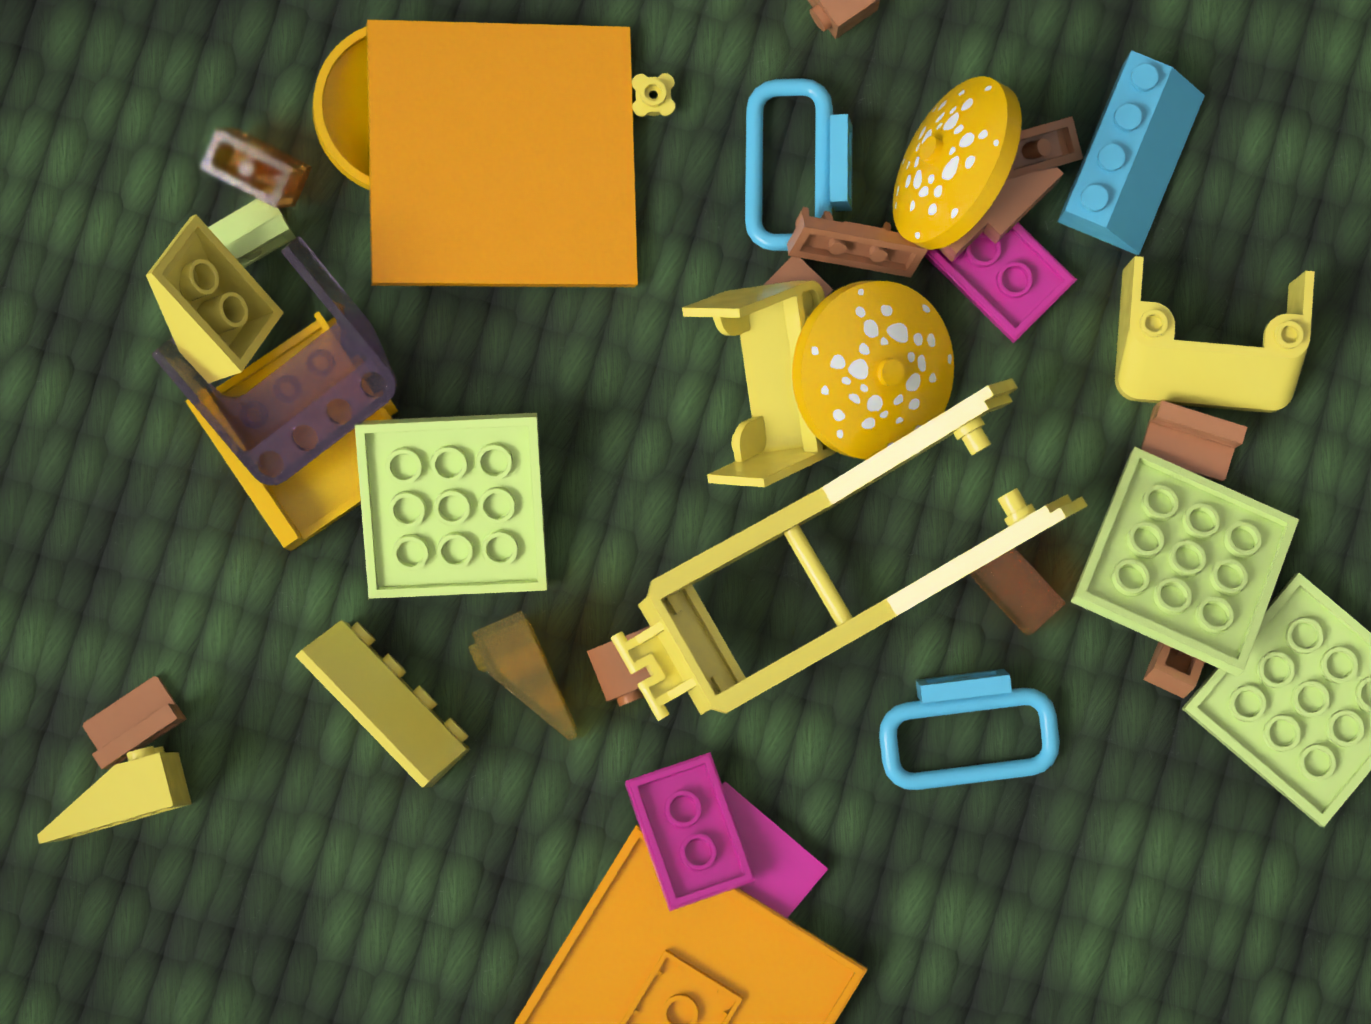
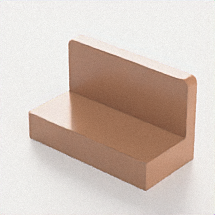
[1141,400,1248,482]
[83,676,186,769]

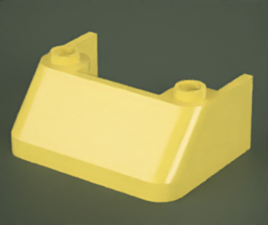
[1115,256,1315,413]
[682,280,836,487]

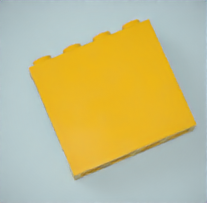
[185,311,398,551]

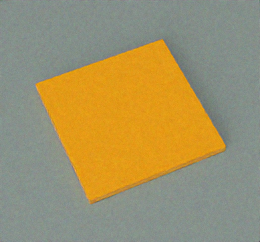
[366,19,638,287]
[514,824,868,1024]

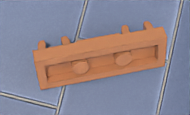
[787,207,928,278]

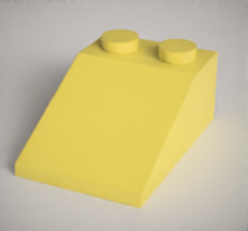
[146,214,284,384]
[37,746,192,844]

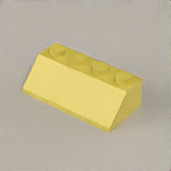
[296,620,470,788]

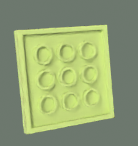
[355,413,548,599]
[1071,447,1299,677]
[1182,573,1371,827]

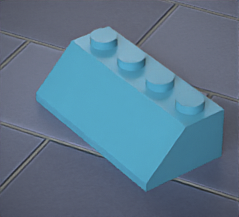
[1057,50,1205,255]

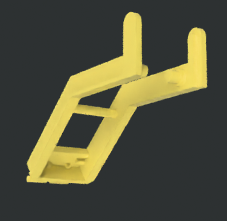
[611,378,1088,721]

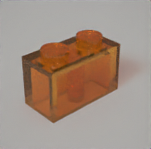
[200,128,312,208]
[969,548,1066,636]

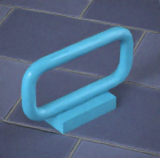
[745,78,853,251]
[879,669,1060,790]

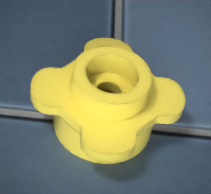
[631,73,675,117]

